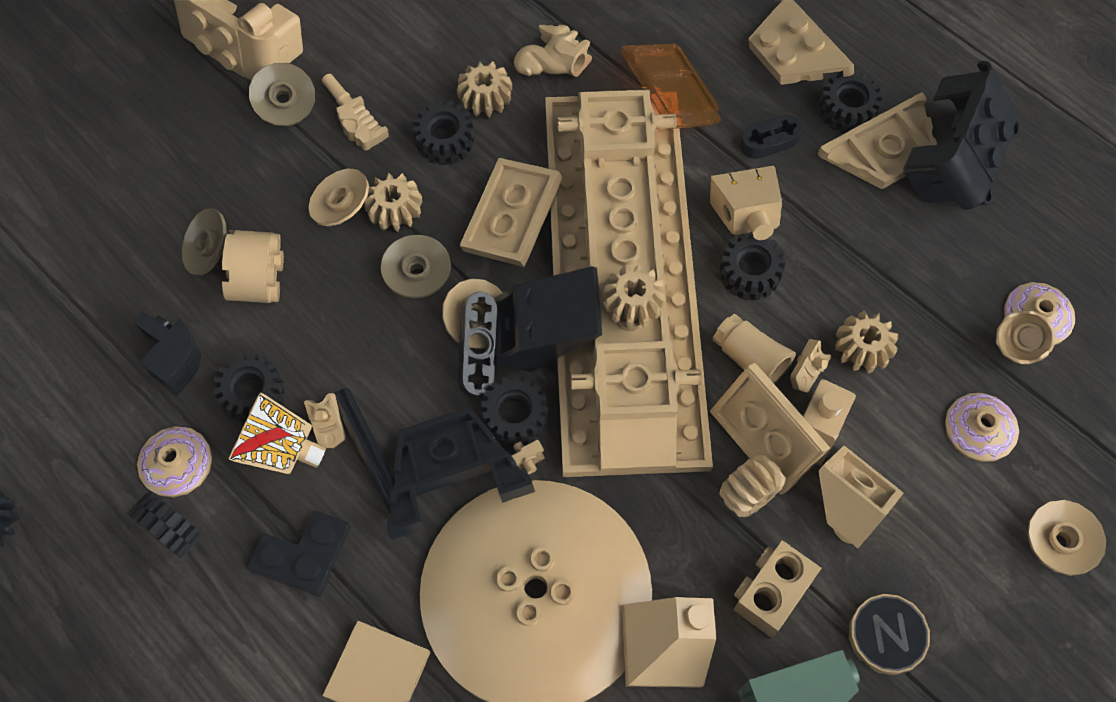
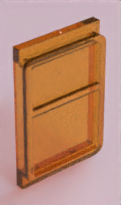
[620,43,721,129]

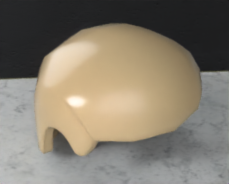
[996,310,1055,364]

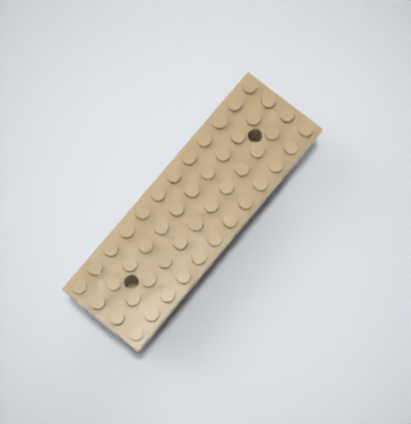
[545,90,713,477]

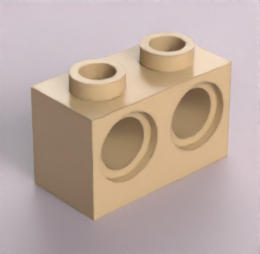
[733,540,821,638]

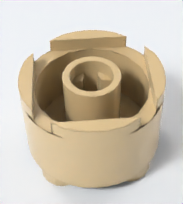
[222,230,284,303]

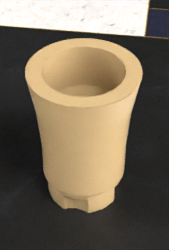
[713,314,796,384]

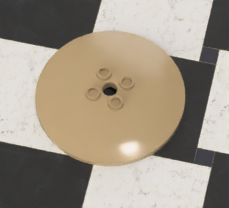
[420,480,652,702]

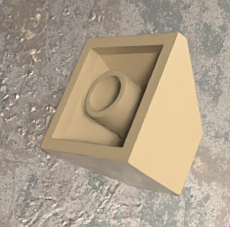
[819,446,904,548]
[622,597,716,688]

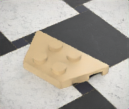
[748,0,854,85]
[818,92,937,189]

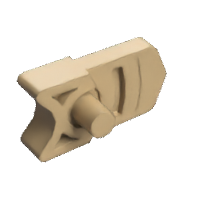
[790,339,831,393]
[304,393,345,448]
[512,440,545,474]

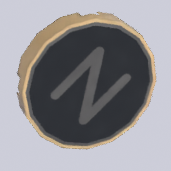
[849,594,930,675]

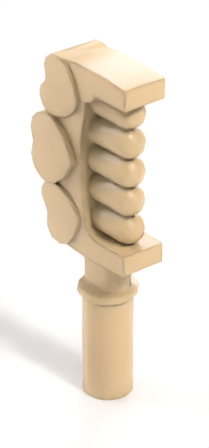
[322,74,389,150]

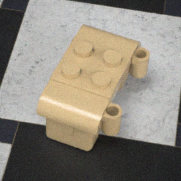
[174,0,303,81]

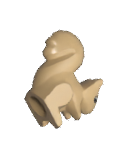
[514,25,592,77]

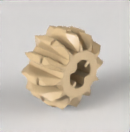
[457,61,512,118]
[364,172,423,232]
[602,264,666,329]
[835,311,898,374]
[719,455,786,517]

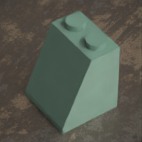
[737,650,860,702]

